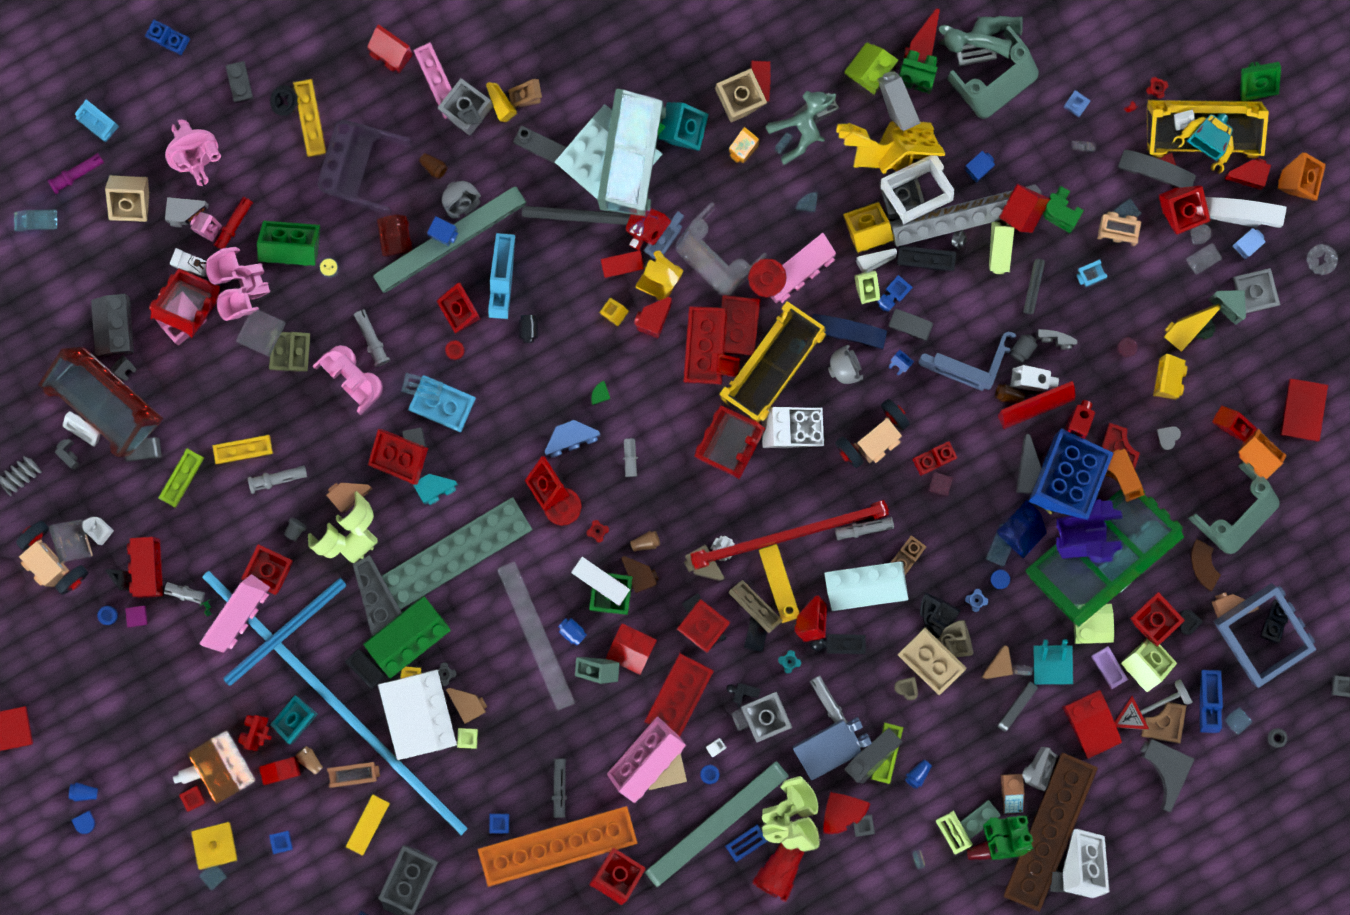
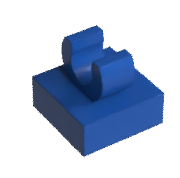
[889,350,914,375]

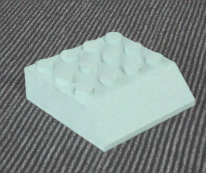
[555,104,662,208]

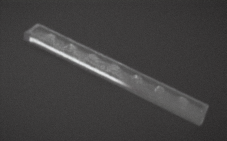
[497,561,575,711]

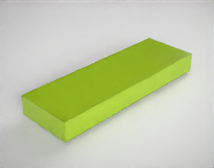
[158,448,204,508]
[871,723,903,784]

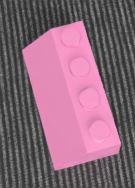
[771,233,836,304]
[199,574,270,653]
[607,716,686,803]

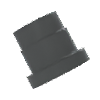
[284,518,307,541]

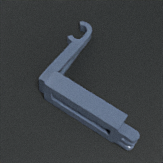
[918,332,1016,391]

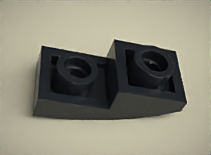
[1260,599,1289,644]

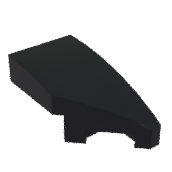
[105,569,132,591]

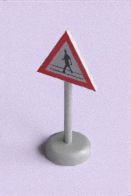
[1115,679,1193,730]

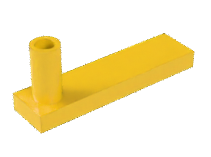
[758,544,799,623]

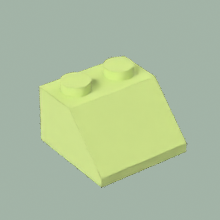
[1121,638,1177,692]

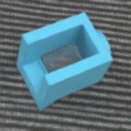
[1076,260,1107,287]

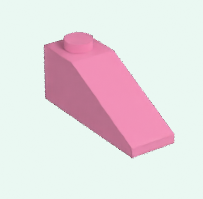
[190,212,223,242]

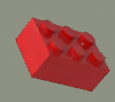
[127,537,163,598]

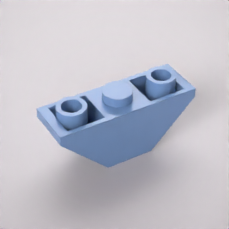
[545,420,600,458]

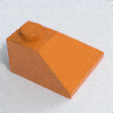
[1278,153,1326,201]

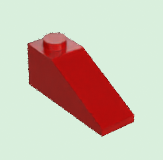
[904,9,940,64]

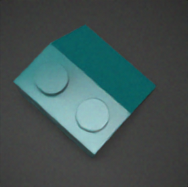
[658,102,709,151]

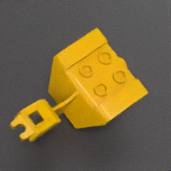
[836,121,945,174]

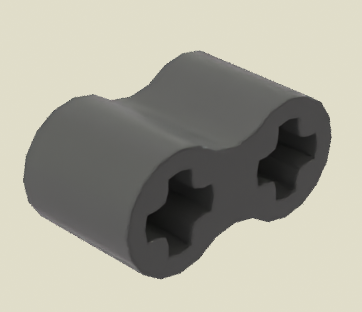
[123,438,162,461]

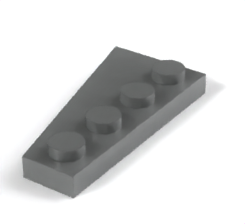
[353,555,402,636]

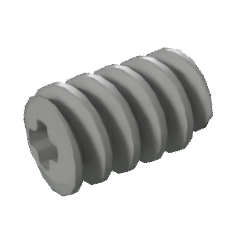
[0,456,42,496]

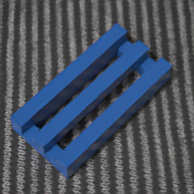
[725,825,768,862]

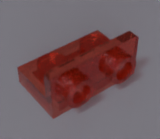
[377,214,412,257]

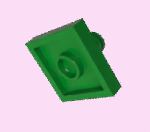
[1240,62,1281,101]

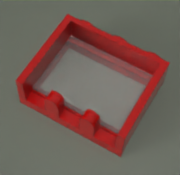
[149,269,220,338]
[694,405,766,479]

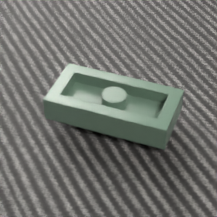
[960,800,1001,839]

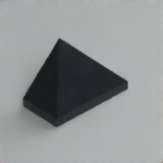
[744,616,767,652]

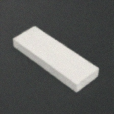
[571,557,630,606]

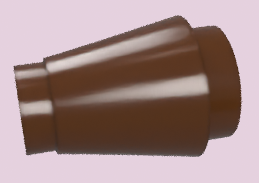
[419,153,448,179]
[995,383,1025,403]

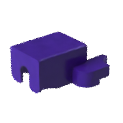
[1056,499,1123,563]

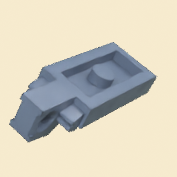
[643,211,684,260]

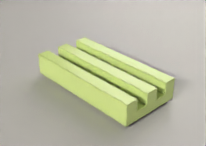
[936,811,973,854]

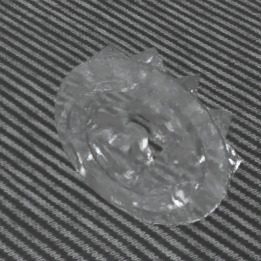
[1306,244,1338,275]

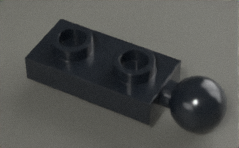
[809,634,866,654]

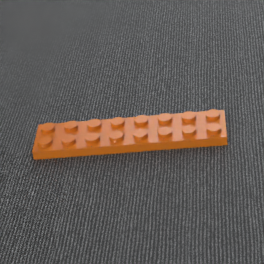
[478,806,638,887]

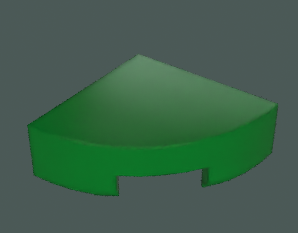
[591,381,610,405]

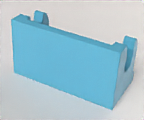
[75,100,119,142]

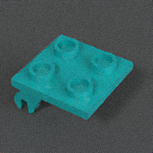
[1033,639,1073,684]

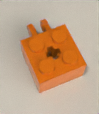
[1238,429,1286,479]

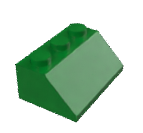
[257,221,320,266]

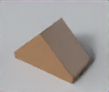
[981,645,1013,679]

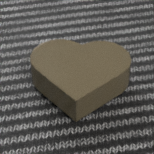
[894,677,918,700]

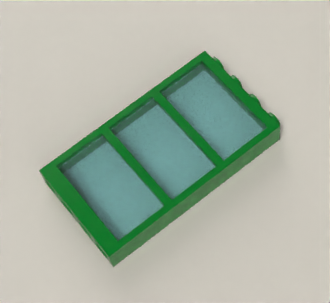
[1025,489,1184,627]

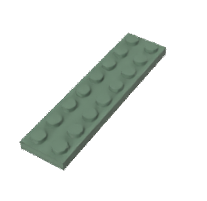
[382,497,533,610]

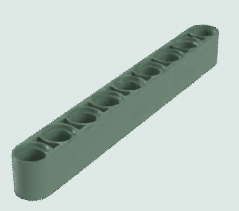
[373,187,527,293]
[644,761,789,887]

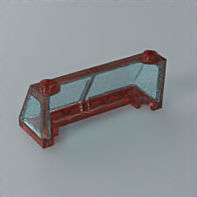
[38,347,164,457]

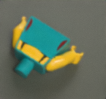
[1173,113,1234,174]

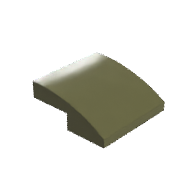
[269,331,310,372]

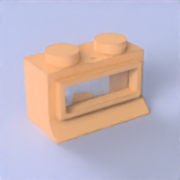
[1097,212,1141,246]

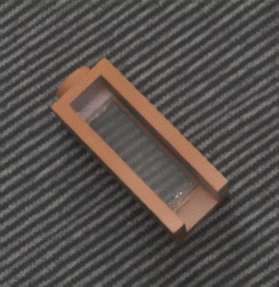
[327,762,380,788]

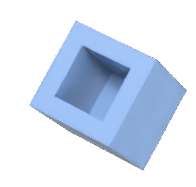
[1232,228,1266,259]

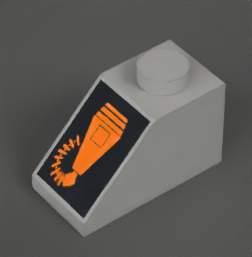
[165,197,209,227]

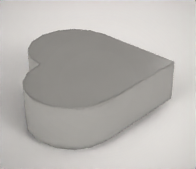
[1156,427,1181,450]

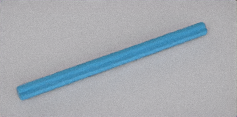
[223,578,346,686]

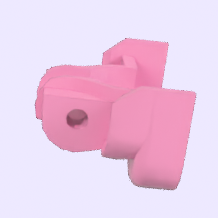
[206,247,270,321]
[313,345,383,415]

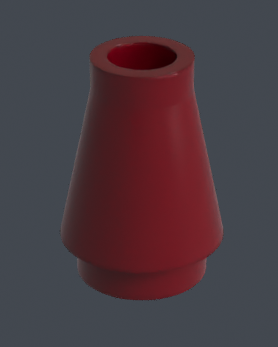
[967,841,992,860]

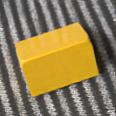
[599,297,629,326]

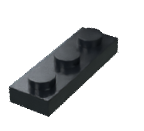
[897,246,956,272]

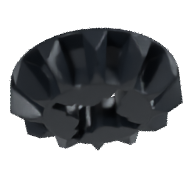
[270,85,299,116]

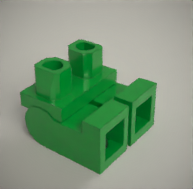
[898,50,938,94]
[1043,186,1084,233]
[983,816,1033,860]

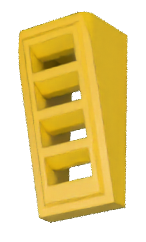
[486,82,517,122]

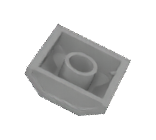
[1023,747,1058,792]

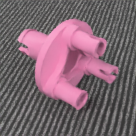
[165,119,221,186]

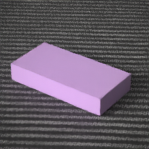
[1091,646,1128,689]

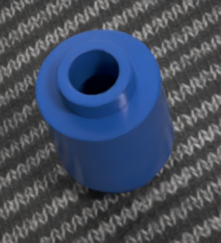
[558,618,587,646]

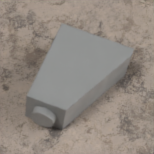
[878,71,920,131]

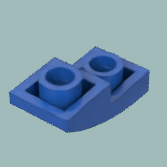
[145,20,190,55]

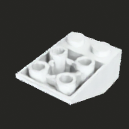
[762,407,824,448]

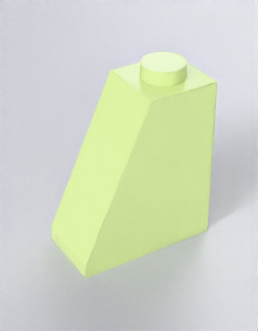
[989,220,1014,274]

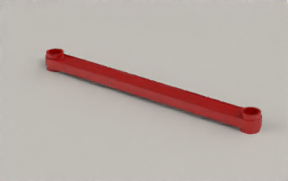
[690,500,889,569]

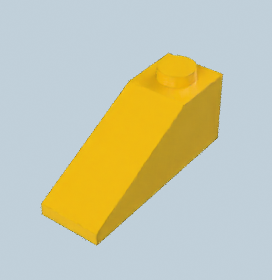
[1164,304,1221,352]

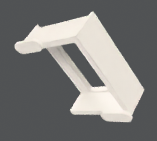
[881,155,954,225]

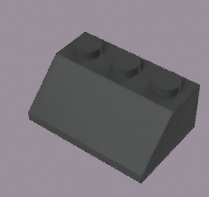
[91,294,134,357]

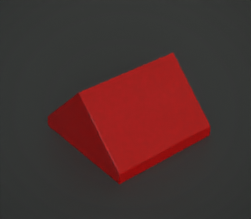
[999,184,1051,233]
[436,283,481,333]
[525,456,569,510]

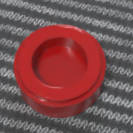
[445,340,465,360]

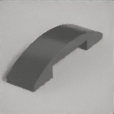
[1118,149,1196,188]

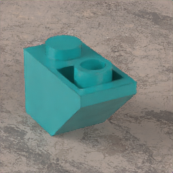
[413,474,459,505]

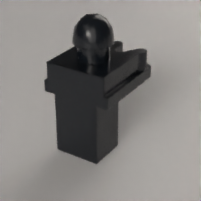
[726,683,761,708]

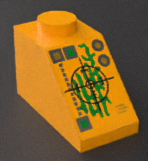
[729,127,759,164]

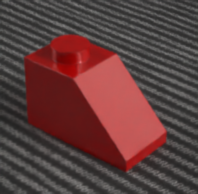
[1225,158,1271,190]
[1212,405,1257,442]
[795,595,827,642]
[259,757,301,785]

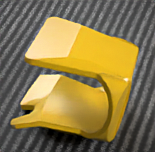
[636,250,683,300]

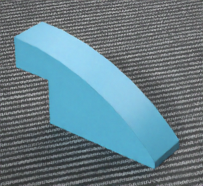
[488,233,515,319]

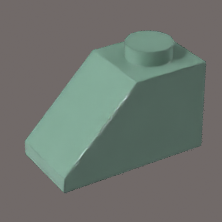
[575,657,619,684]

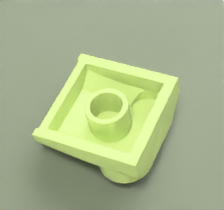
[1074,604,1114,644]

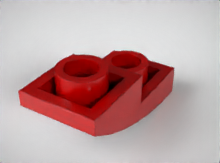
[750,60,770,101]
[600,250,645,278]
[912,441,957,476]

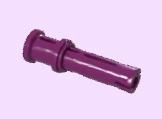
[47,153,104,195]

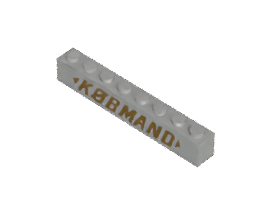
[889,184,1042,246]

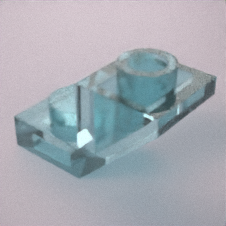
[14,210,58,231]

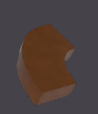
[1191,539,1221,592]

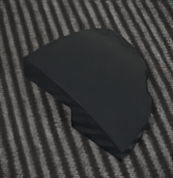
[920,593,961,639]

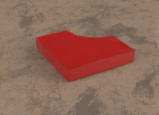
[1101,423,1140,469]

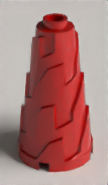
[752,843,805,902]

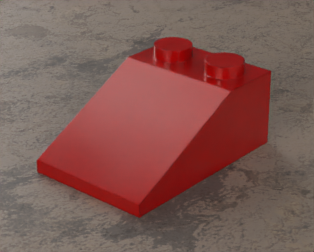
[1062,690,1122,759]

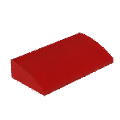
[998,381,1075,430]

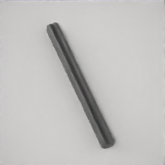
[522,206,630,225]

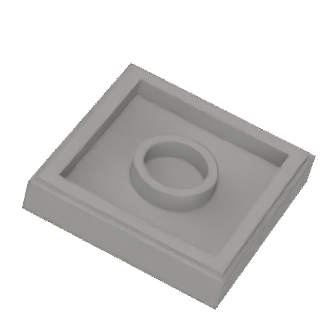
[1233,268,1280,314]

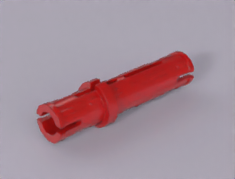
[213,196,253,249]

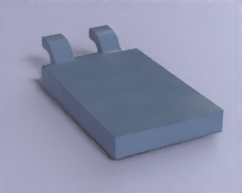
[792,716,872,781]

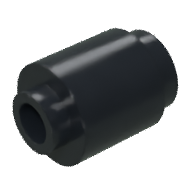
[519,315,538,343]

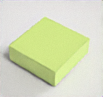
[457,728,478,749]

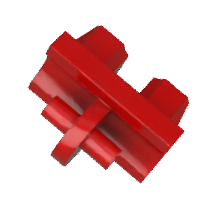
[238,715,272,751]

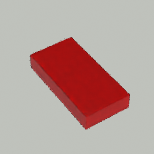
[710,353,740,377]

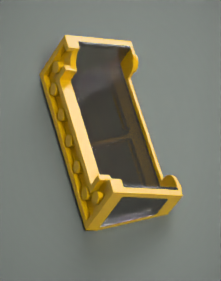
[1147,100,1269,158]
[719,301,826,423]

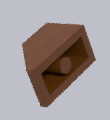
[621,556,659,594]

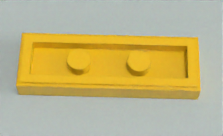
[212,435,273,464]
[346,795,390,856]

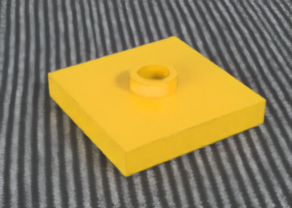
[191,822,238,870]

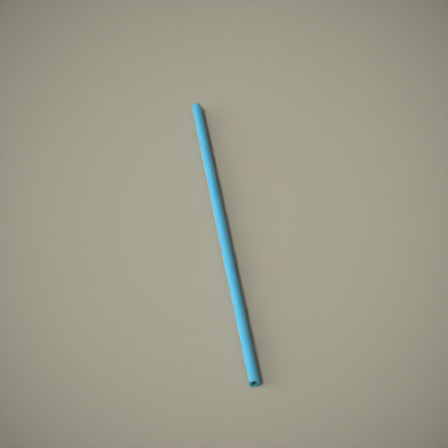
[202,571,468,835]

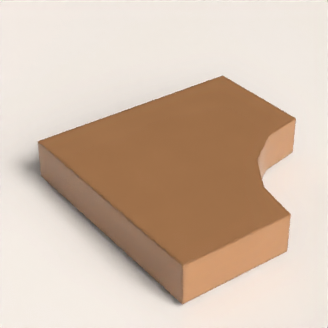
[1141,702,1187,743]

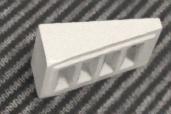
[856,248,897,273]

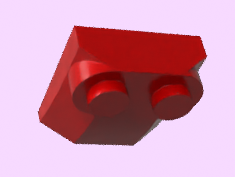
[241,544,293,595]
[1130,592,1185,647]

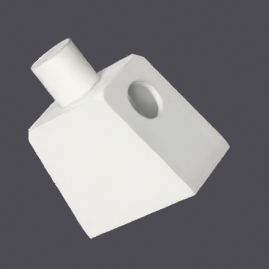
[1010,365,1059,392]

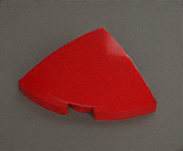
[823,792,870,834]

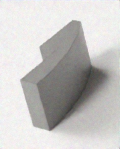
[1036,329,1077,350]

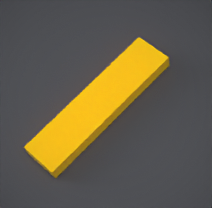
[293,79,327,157]

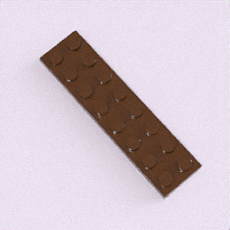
[1003,752,1098,912]

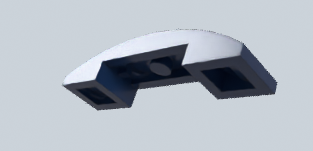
[809,314,887,350]

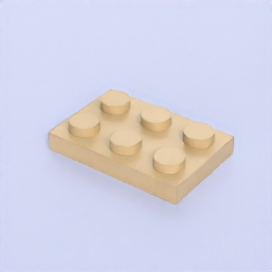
[898,628,966,695]

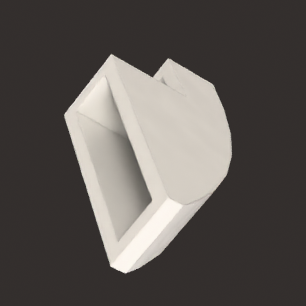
[1205,197,1287,228]

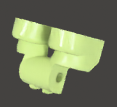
[308,491,378,563]
[762,776,819,851]

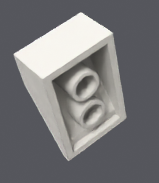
[1063,829,1109,898]

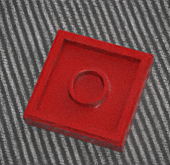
[677,599,731,653]

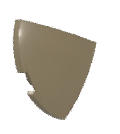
[937,620,973,657]

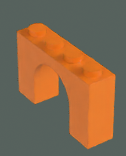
[1069,449,1145,516]

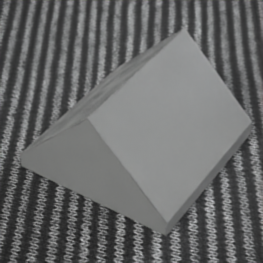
[741,692,792,743]

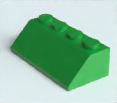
[363,596,451,679]

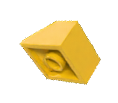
[843,202,894,252]
[1153,354,1187,400]

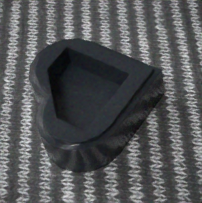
[1179,609,1203,635]

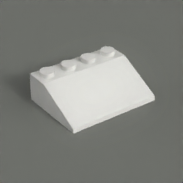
[378,670,457,760]

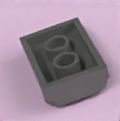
[378,845,439,915]

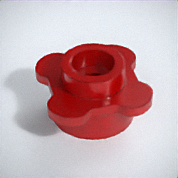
[1146,77,1168,99]
[586,520,609,543]

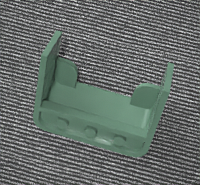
[947,26,1039,119]
[1188,462,1280,554]

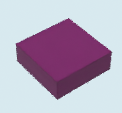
[125,606,148,628]

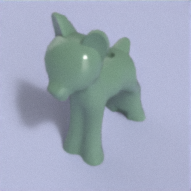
[939,16,1023,59]
[766,91,836,165]

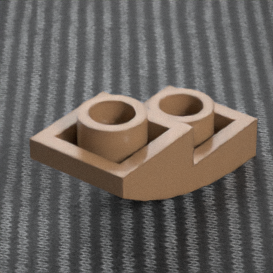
[890,535,926,575]

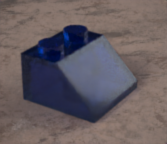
[995,500,1047,558]

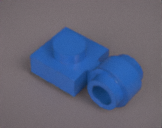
[877,275,913,312]

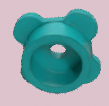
[778,650,801,673]

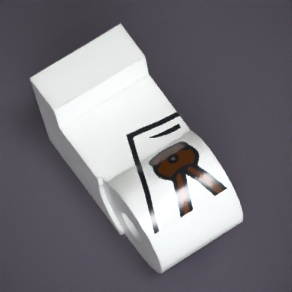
[170,248,206,277]

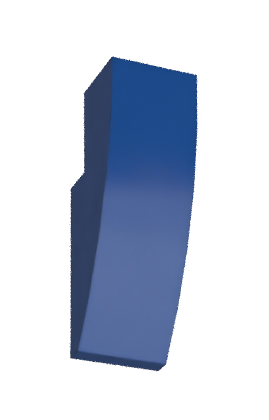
[1199,670,1223,733]

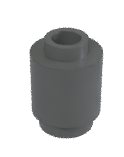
[1010,334,1038,363]

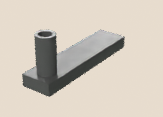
[513,125,567,165]

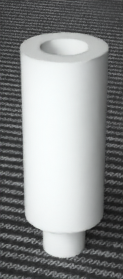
[173,760,213,784]

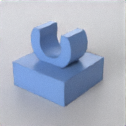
[1064,90,1090,117]

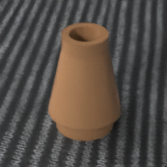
[630,531,660,552]
[295,746,323,775]

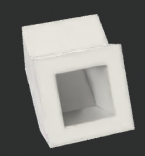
[706,738,726,757]

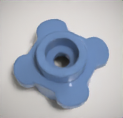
[965,589,988,612]

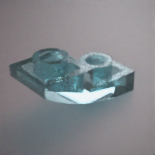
[986,523,1018,567]

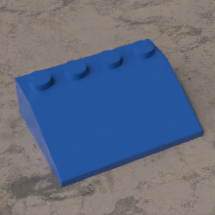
[1029,428,1113,520]

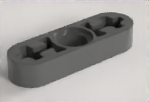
[997,681,1038,732]

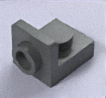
[55,439,80,470]

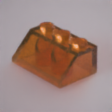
[188,731,256,804]

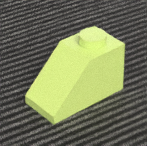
[854,271,880,304]

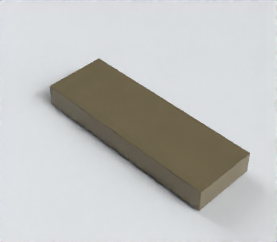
[728,580,783,633]

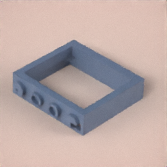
[1213,583,1316,688]

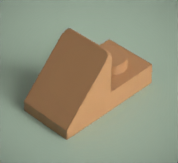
[508,79,542,108]

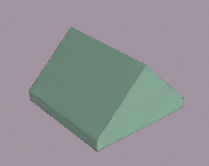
[1208,290,1246,325]

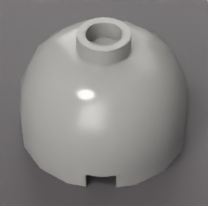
[442,181,481,218]
[828,345,863,384]

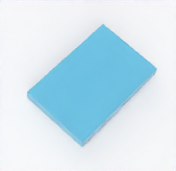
[408,375,476,433]

